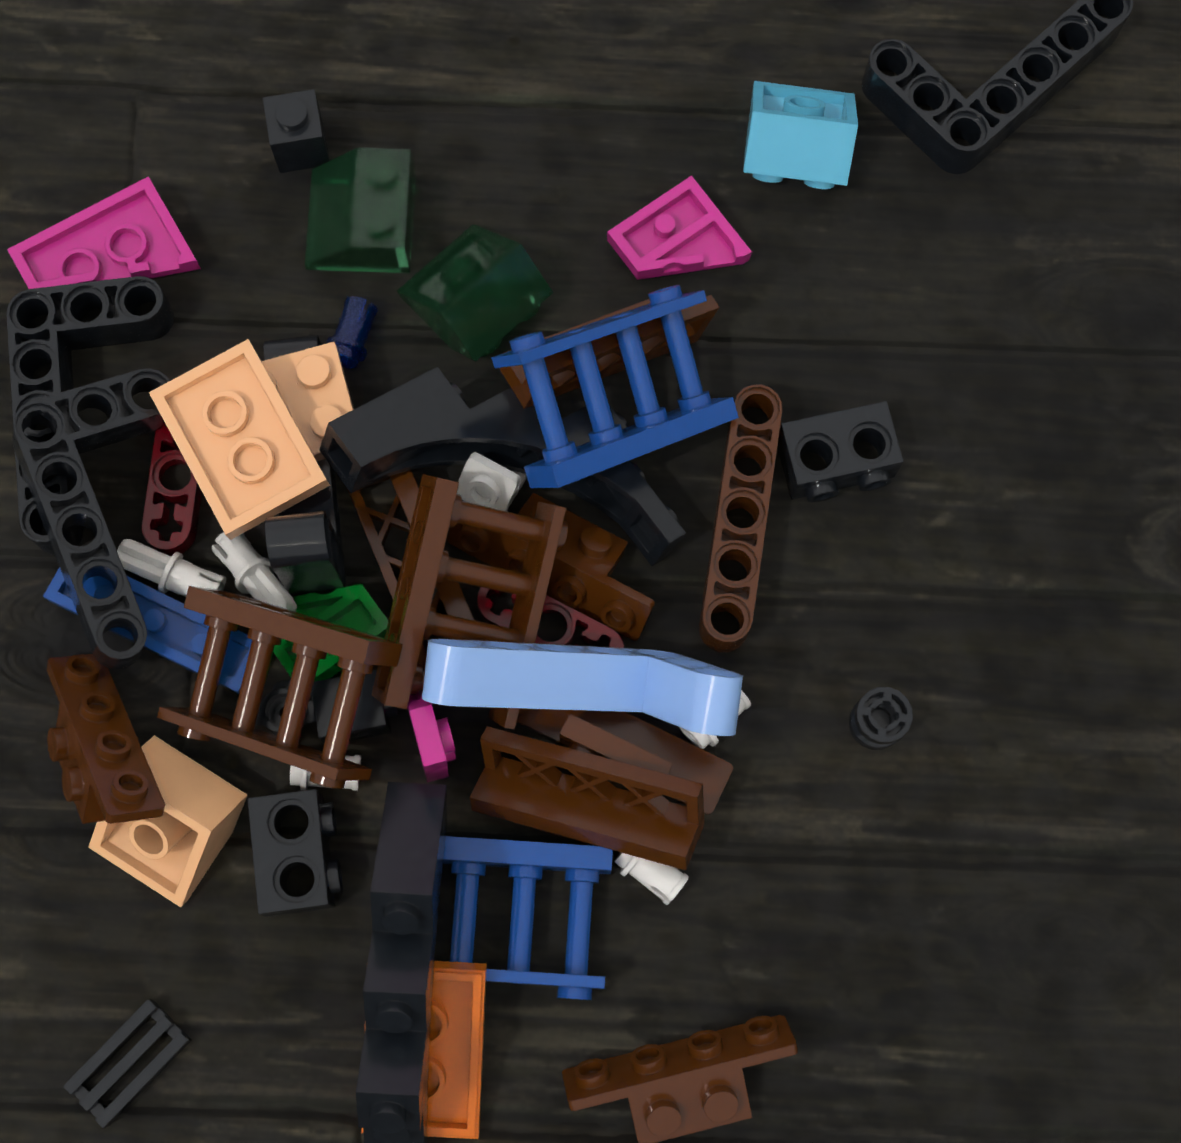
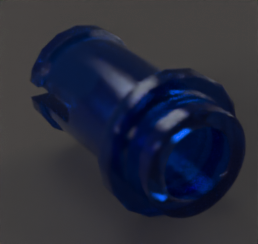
[325,296,378,368]

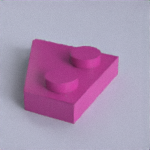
[607,175,752,280]
[407,690,456,783]

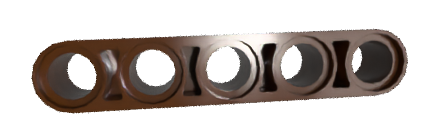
[699,384,782,653]

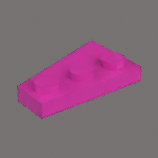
[7,176,201,289]

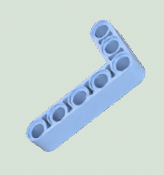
[422,639,743,736]

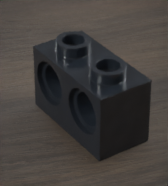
[777,401,904,503]
[247,789,343,917]

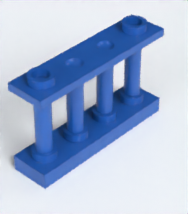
[491,285,739,488]
[443,836,613,1000]

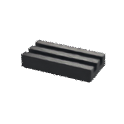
[63,999,192,1128]

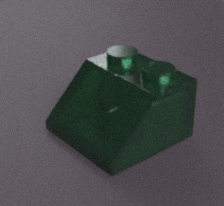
[305,148,416,273]
[397,224,553,362]

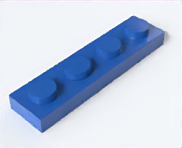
[43,567,252,694]

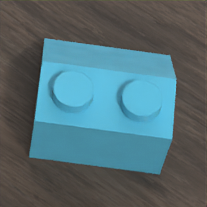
[743,81,858,189]

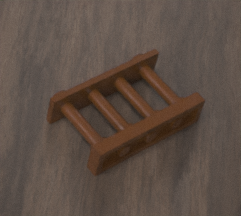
[372,474,568,729]
[157,586,403,789]

